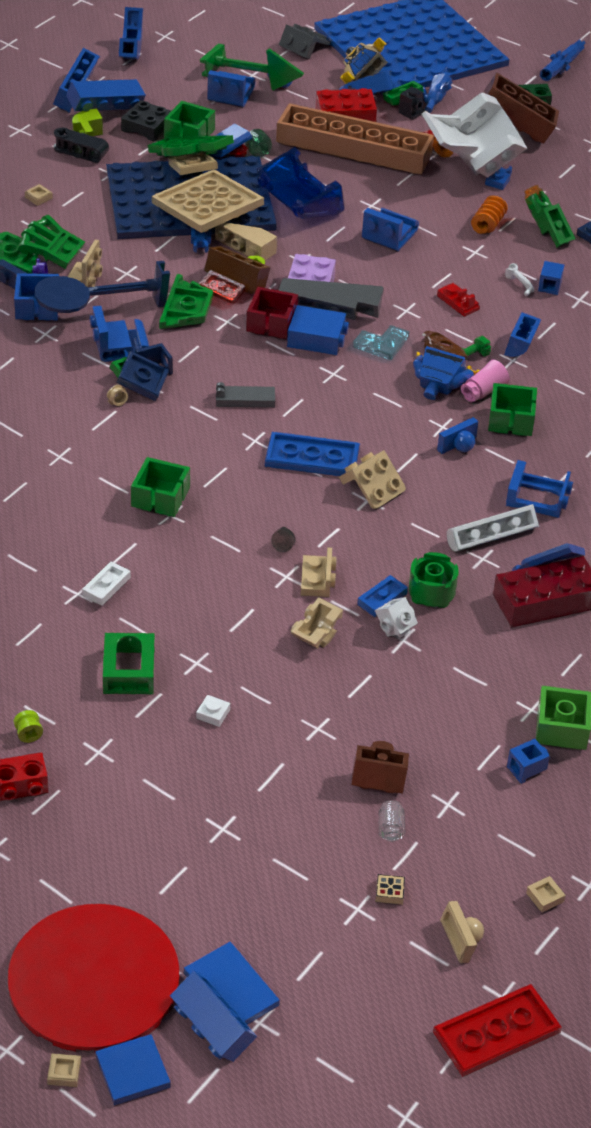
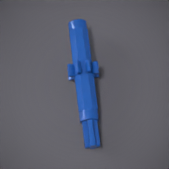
[540,39,586,81]

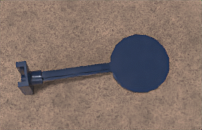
[34,261,170,313]

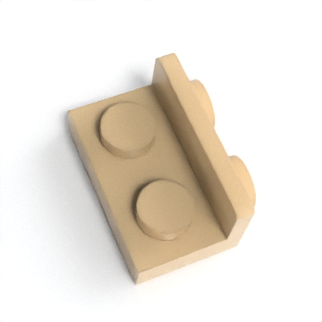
[301,547,336,597]

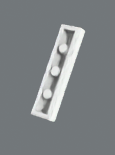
[447,504,539,551]

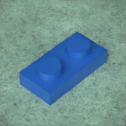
[357,575,408,617]

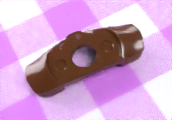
[421,330,469,362]

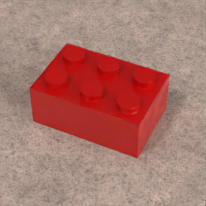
[315,88,377,122]

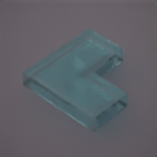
[353,325,410,360]

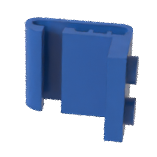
[207,70,256,107]
[362,208,419,251]
[89,306,149,362]

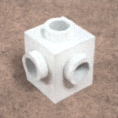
[375,597,418,638]

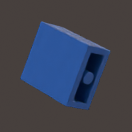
[287,305,349,355]

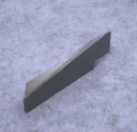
[279,278,384,320]

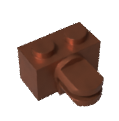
[351,741,409,794]

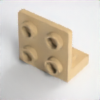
[68,239,103,287]

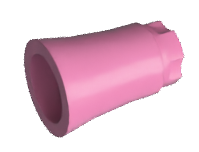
[461,360,510,403]

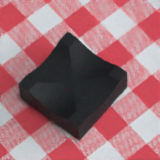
[121,100,172,142]

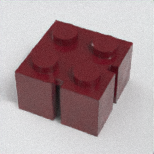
[246,287,298,339]

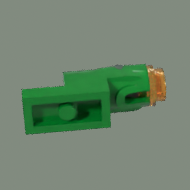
[524,185,576,248]

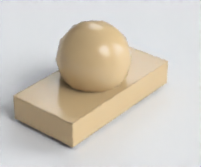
[440,901,484,963]

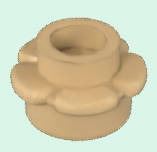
[107,385,128,406]

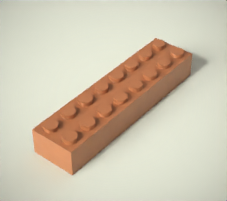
[276,103,434,175]

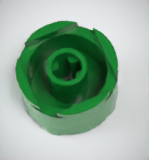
[408,552,459,608]

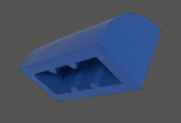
[504,312,541,357]

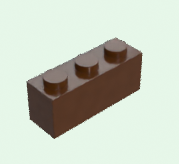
[204,246,271,294]

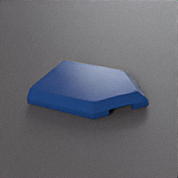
[209,123,252,158]
[512,543,585,571]

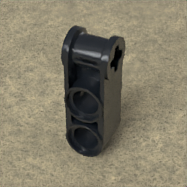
[54,127,109,163]

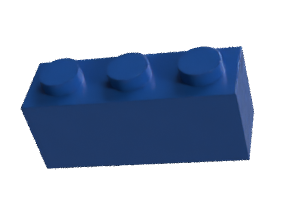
[170,971,258,1062]

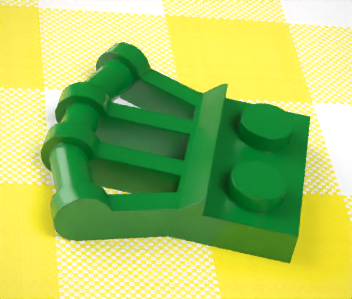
[18,215,85,269]

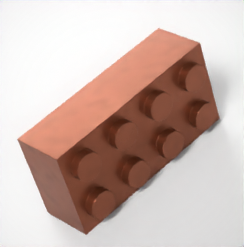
[484,72,559,144]

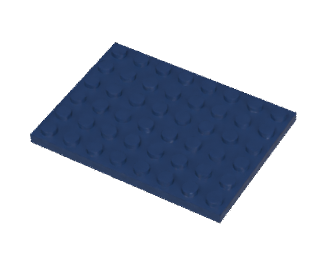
[106,156,277,239]

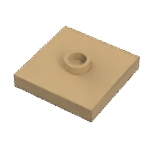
[168,151,218,175]

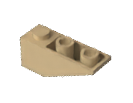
[215,222,277,260]

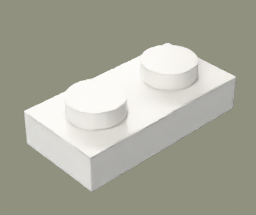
[82,562,131,606]

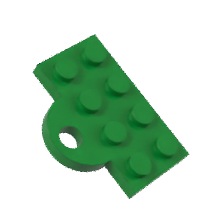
[147,135,234,156]

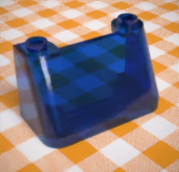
[257,147,344,219]

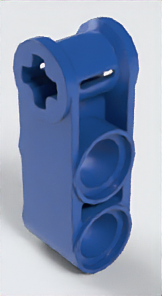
[339,70,394,95]

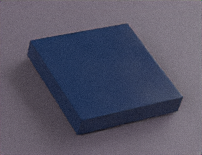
[116,351,169,402]

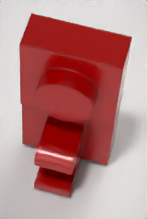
[437,283,480,317]

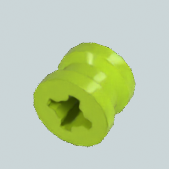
[13,710,43,743]

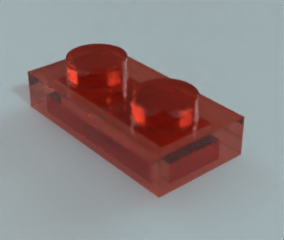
[199,270,245,304]

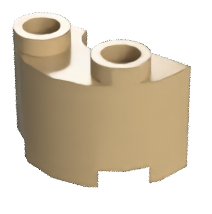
[291,597,343,649]

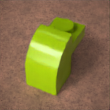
[72,108,103,137]

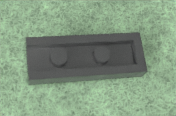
[216,382,275,407]

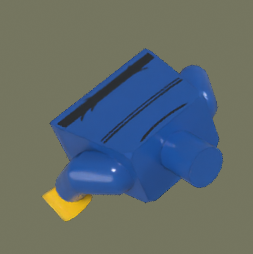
[413,346,480,400]

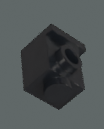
[399,87,425,120]

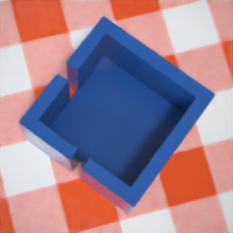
[14,273,59,321]

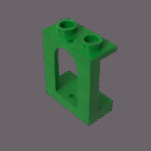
[103,633,155,694]

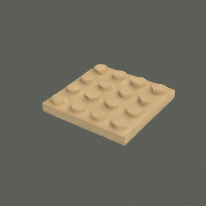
[151,169,264,233]

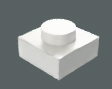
[196,695,230,727]

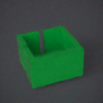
[164,100,215,139]
[488,383,537,436]
[131,457,190,517]

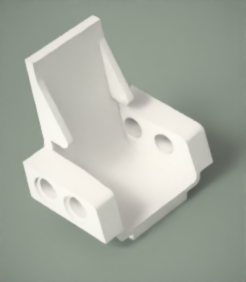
[422,93,528,177]

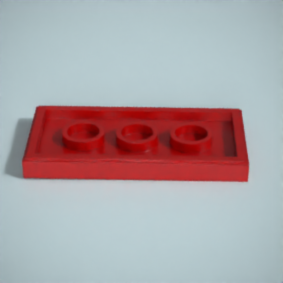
[433,984,562,1077]

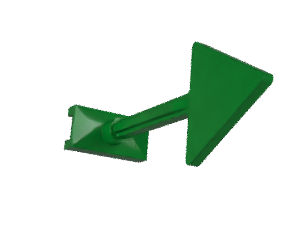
[200,43,304,90]

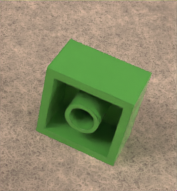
[536,686,591,750]

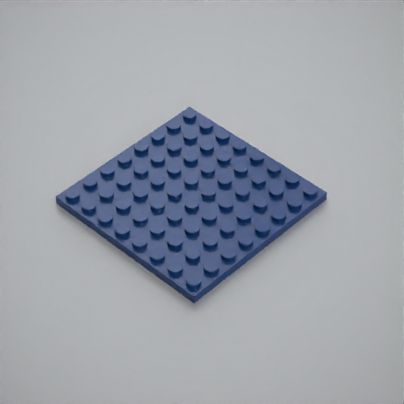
[314,0,510,94]

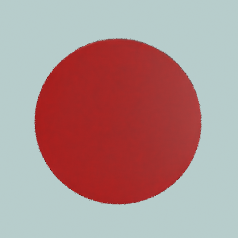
[8,904,180,1053]

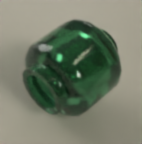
[245,129,272,157]

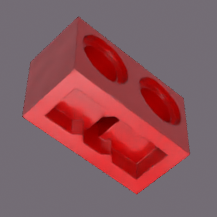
[0,752,49,801]

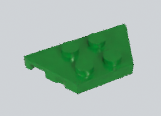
[0,231,39,274]
[159,274,213,329]

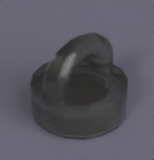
[271,526,296,552]

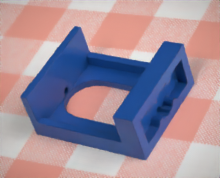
[505,460,573,518]

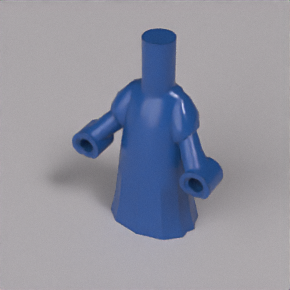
[423,73,453,113]

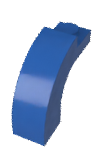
[119,7,144,59]

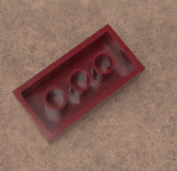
[493,556,591,628]

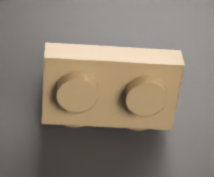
[339,450,406,509]

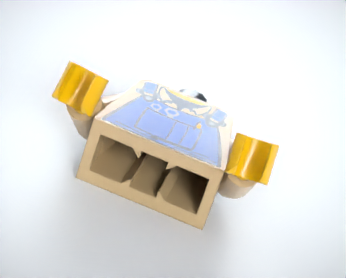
[340,37,388,84]

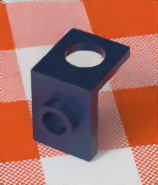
[135,343,173,375]

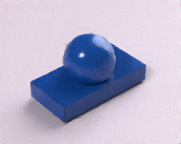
[437,417,479,454]

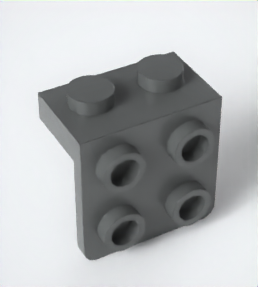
[278,23,331,59]

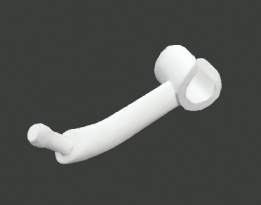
[505,263,534,296]

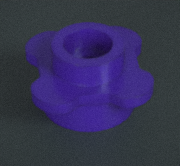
[33,258,48,274]

